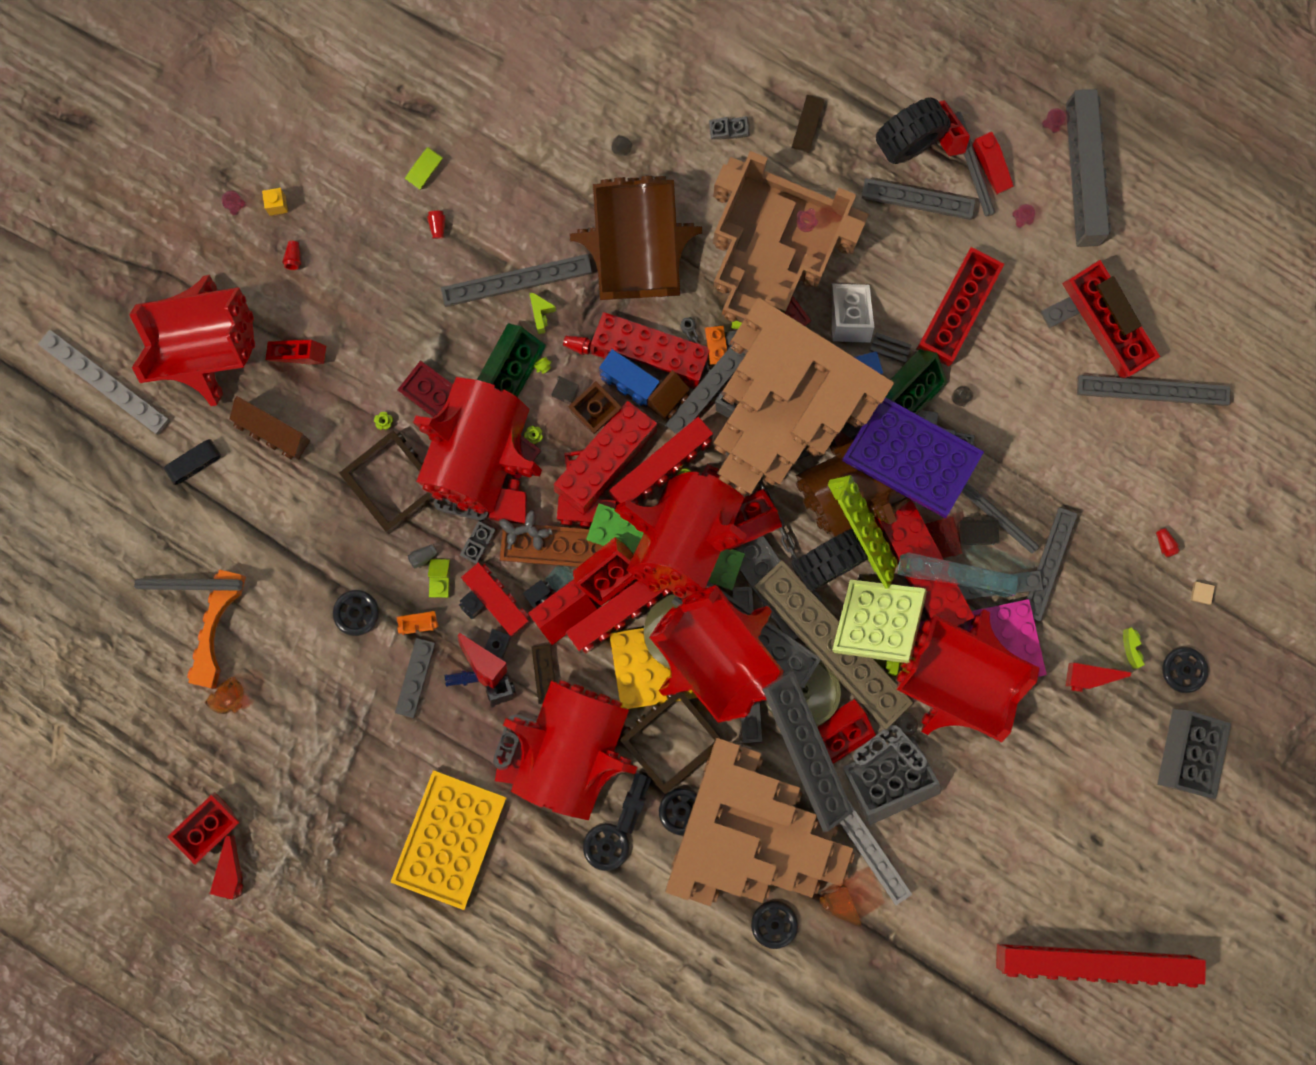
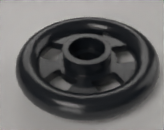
[333,590,379,636]
[1162,647,1208,693]
[659,788,697,835]
[583,823,630,871]
[751,901,798,949]

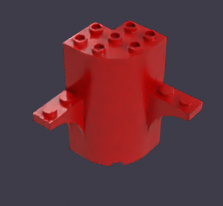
[129,275,255,406]
[413,377,542,514]
[614,472,747,598]
[649,585,784,723]
[896,609,1040,743]
[503,680,638,820]

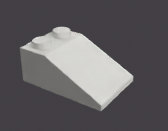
[832,284,874,342]

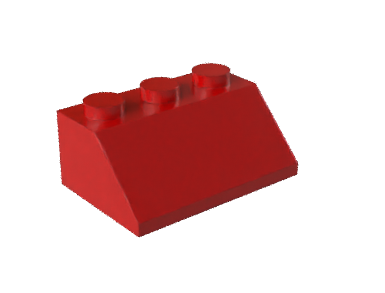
[728,489,782,550]
[573,537,635,606]
[528,579,597,645]
[817,699,876,764]
[167,792,239,865]

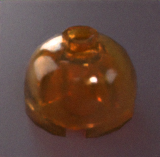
[204,676,245,714]

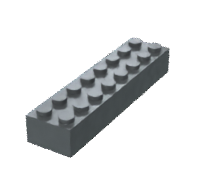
[1065,89,1111,247]

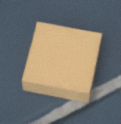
[1190,582,1215,605]

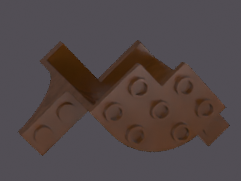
[570,176,703,300]
[796,431,911,537]

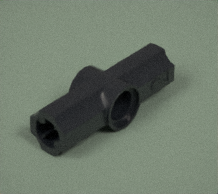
[616,772,651,834]

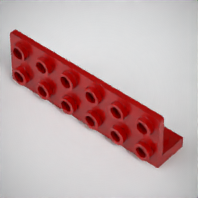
[590,312,710,389]

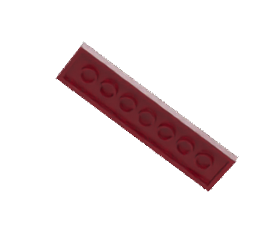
[397,360,541,480]

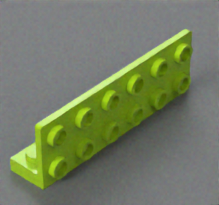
[828,475,898,589]

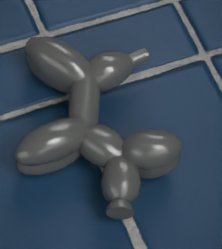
[499,510,552,550]

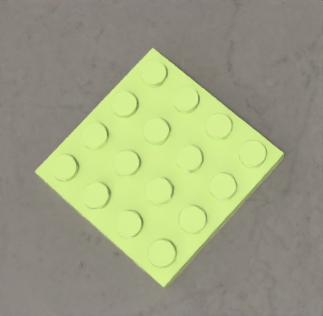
[832,580,927,663]

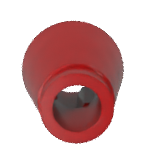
[427,210,445,239]
[282,241,301,270]
[563,335,592,355]
[1156,528,1180,558]

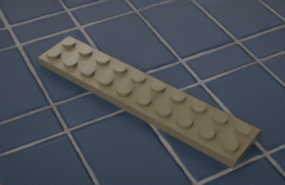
[753,560,913,730]

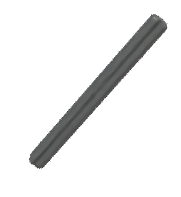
[954,111,995,217]
[961,482,1039,553]
[134,578,243,591]

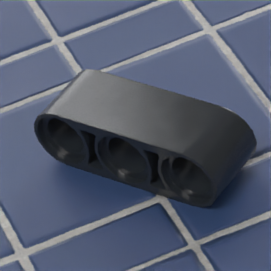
[164,439,221,485]

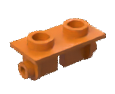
[705,326,727,366]
[396,611,438,635]

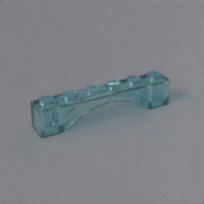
[898,553,1018,597]

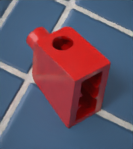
[489,479,527,524]

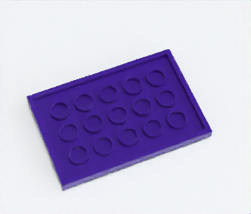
[842,397,984,519]

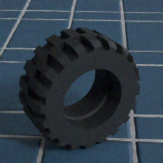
[876,97,951,164]
[794,528,869,591]

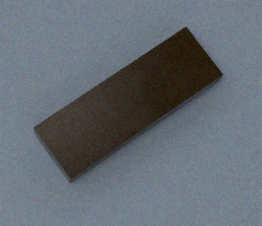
[791,95,825,153]
[1096,276,1142,336]
[531,644,555,704]

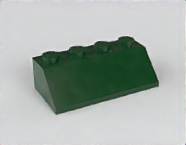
[477,323,546,398]
[886,349,948,414]

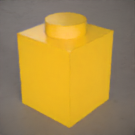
[262,188,288,216]

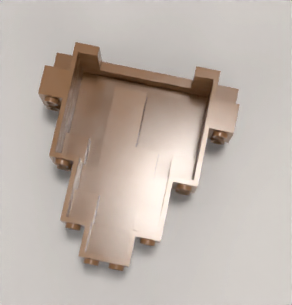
[713,151,869,323]
[713,297,894,495]
[665,738,855,906]

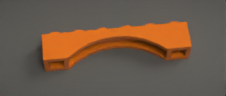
[187,569,246,689]

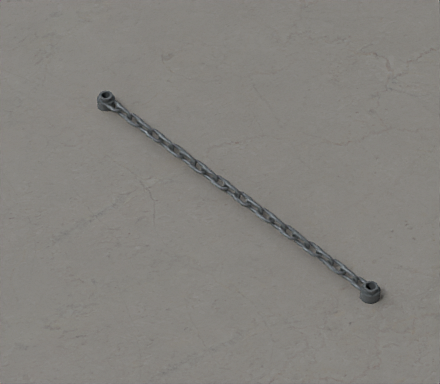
[680,317,822,602]

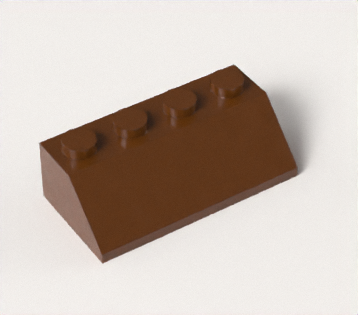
[229,396,310,460]

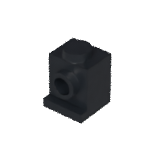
[523,580,554,608]
[459,591,485,620]
[485,629,511,658]
[485,677,516,708]

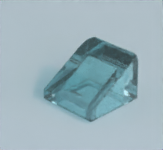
[545,566,574,592]

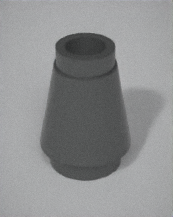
[407,544,437,569]

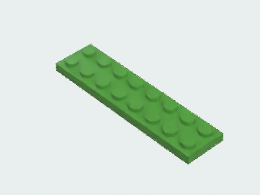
[586,503,745,590]

